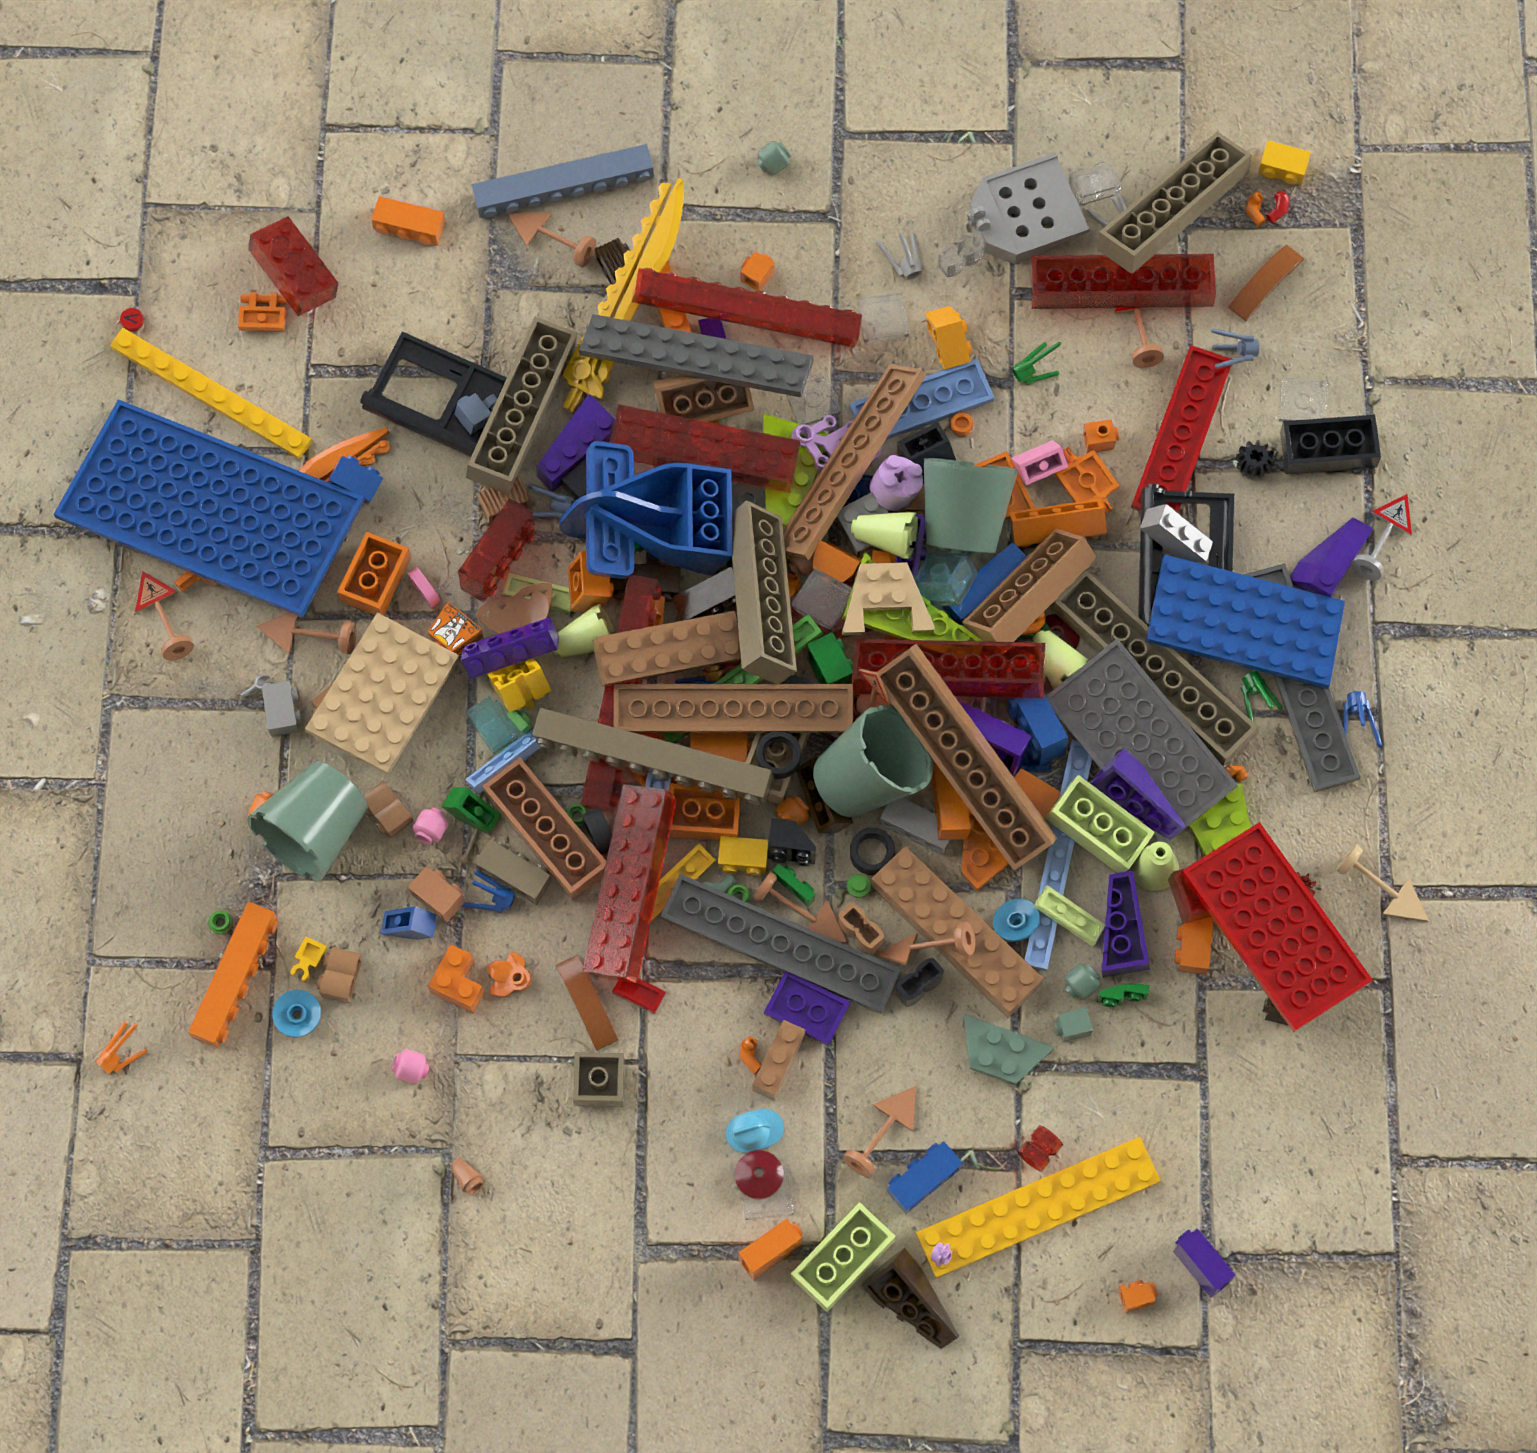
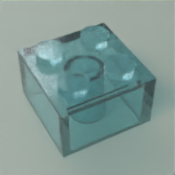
[914,553,978,606]

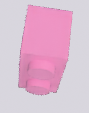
[1011,440,1068,485]

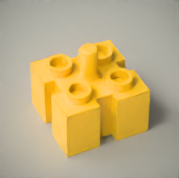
[487,658,552,712]

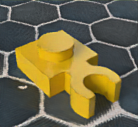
[290,936,328,982]

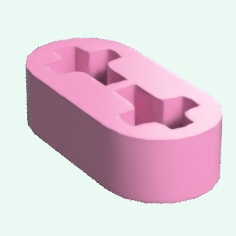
[407,567,441,609]

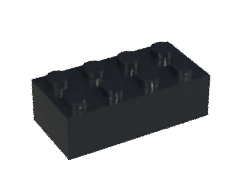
[1280,414,1381,474]

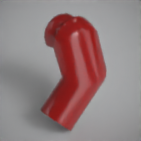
[1266,191,1290,224]

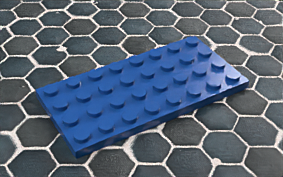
[1146,554,1345,689]

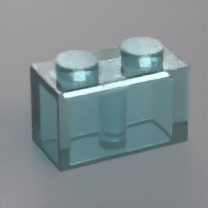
[466,696,518,755]

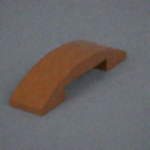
[1229,244,1304,322]
[556,955,618,1051]

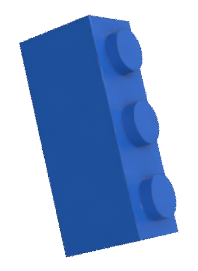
[887,1141,963,1214]

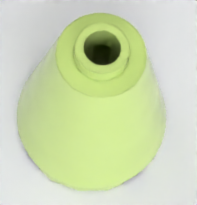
[851,512,918,559]
[553,604,615,658]
[1032,630,1090,690]
[1131,842,1179,892]

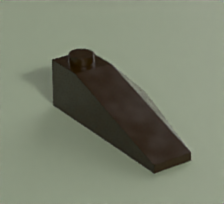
[861,1248,959,1349]

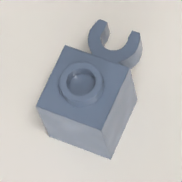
[455,393,497,435]

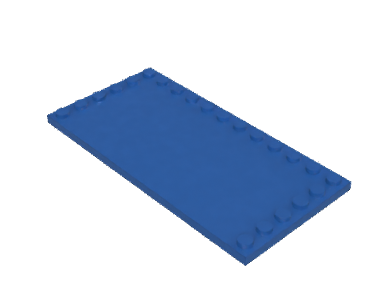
[54,399,365,618]

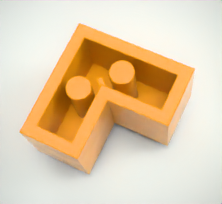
[925,306,972,370]

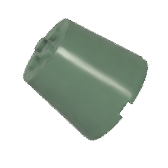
[924,458,1018,556]
[813,705,933,817]
[247,761,368,882]

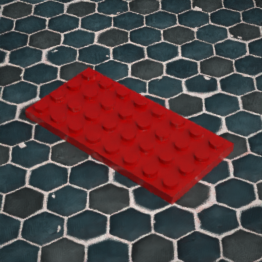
[1181,822,1373,1033]

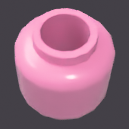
[413,808,448,845]
[391,1049,429,1084]

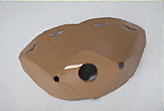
[476,583,552,634]

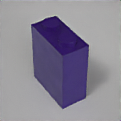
[1173,1228,1236,1298]

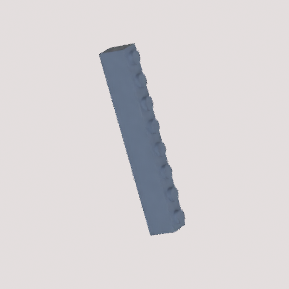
[472,144,654,218]

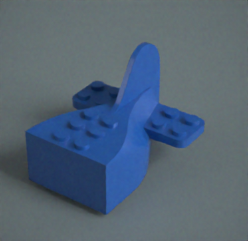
[559,441,733,579]

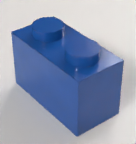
[327,455,383,505]

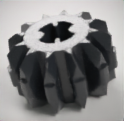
[1235,440,1275,480]

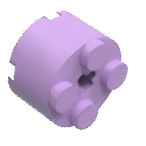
[870,455,923,511]

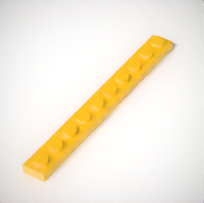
[110,328,312,460]

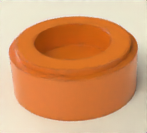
[950,413,973,437]

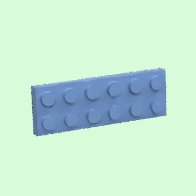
[849,358,994,439]

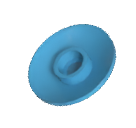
[993,899,1040,942]
[272,990,321,1037]

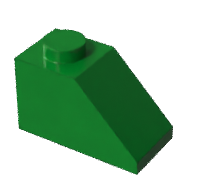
[441,787,501,834]

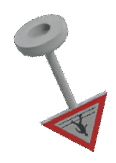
[1351,494,1412,581]

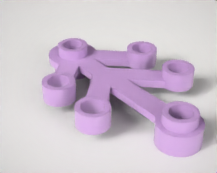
[792,415,881,471]

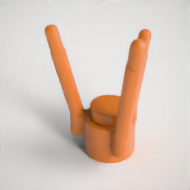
[96,1021,147,1074]

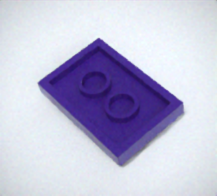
[764,972,850,1047]

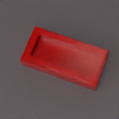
[612,971,666,1014]

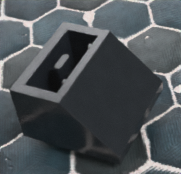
[897,422,956,484]
[768,818,816,866]

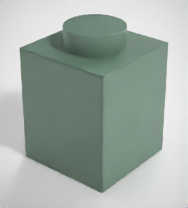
[1054,1007,1093,1042]

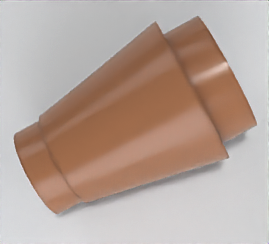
[450,1158,484,1195]

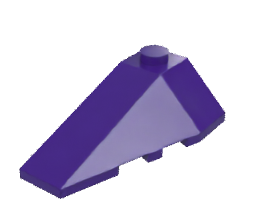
[1290,517,1373,597]
[1090,749,1185,839]

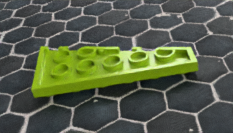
[763,413,829,559]
[842,553,984,666]
[1189,783,1251,856]

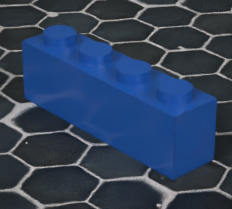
[942,543,1027,626]

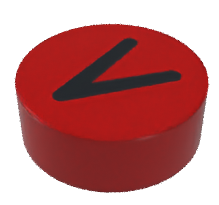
[120,308,144,332]

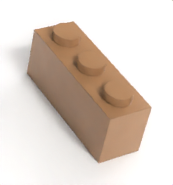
[752,1020,806,1101]

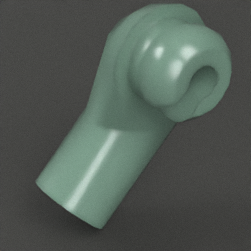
[703,873,737,894]

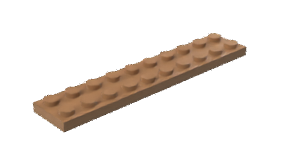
[783,364,926,560]
[614,684,853,733]

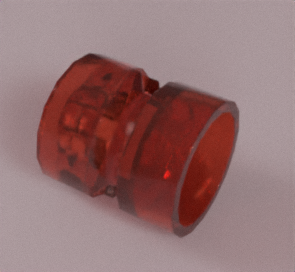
[1017,1125,1063,1172]

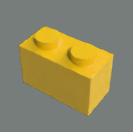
[1258,140,1311,185]
[718,836,768,876]

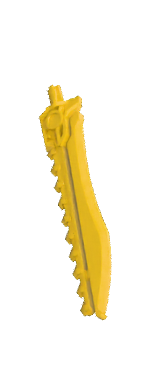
[562,178,685,413]

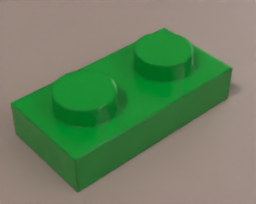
[772,863,815,907]

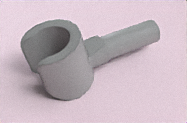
[240,675,273,699]

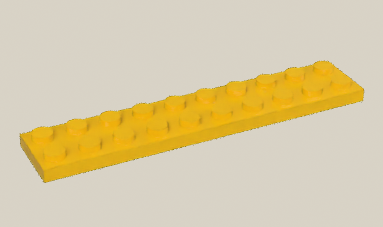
[916,1137,1160,1279]

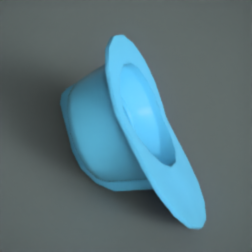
[726,1109,784,1153]

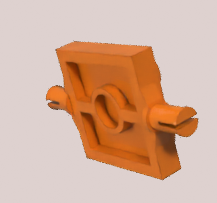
[1055,447,1120,514]

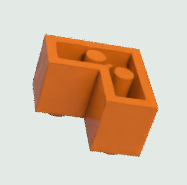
[428,944,484,1014]

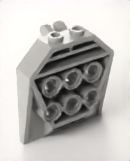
[967,153,1090,264]

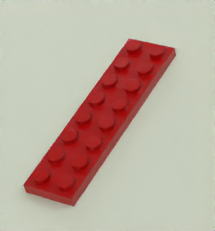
[1131,345,1232,513]

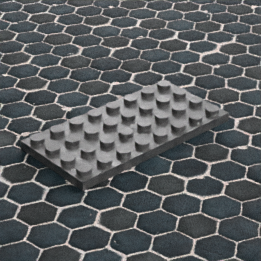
[1046,639,1238,844]

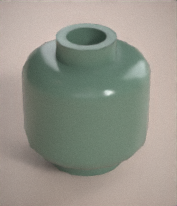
[757,141,791,175]
[1064,963,1101,999]

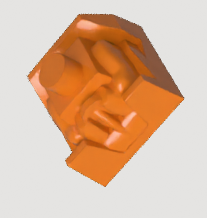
[813,540,862,588]

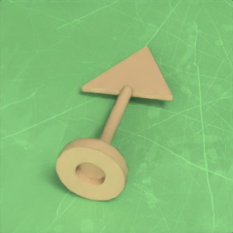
[1336,844,1429,921]

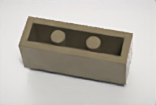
[474,839,552,905]

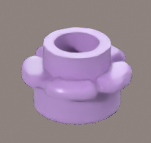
[931,1242,952,1267]

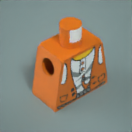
[428,601,483,655]

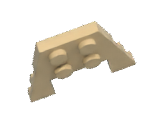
[842,563,935,635]

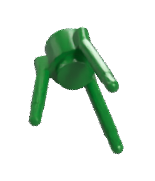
[1012,342,1061,385]
[1240,671,1283,723]

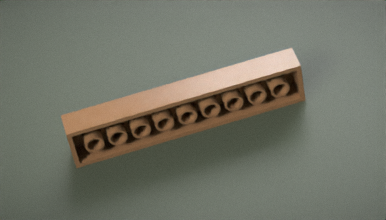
[877,644,1057,870]

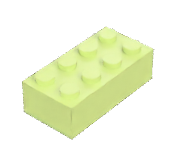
[1045,775,1155,873]
[791,1202,896,1312]

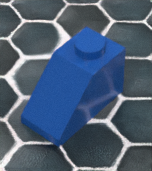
[381,907,437,940]

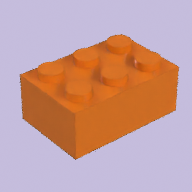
[337,531,412,616]
[666,783,741,841]

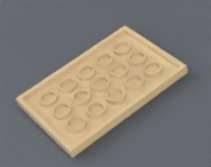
[305,613,459,775]

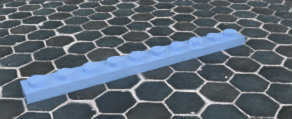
[1024,740,1092,971]

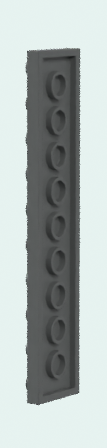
[579,314,814,398]
[1244,563,1361,793]
[660,874,901,1014]

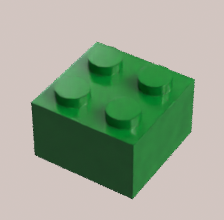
[807,632,856,684]

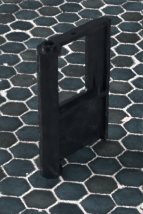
[360,331,507,457]
[1138,484,1235,627]

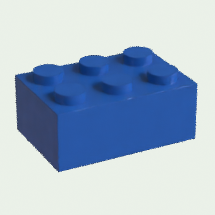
[1006,677,1068,766]

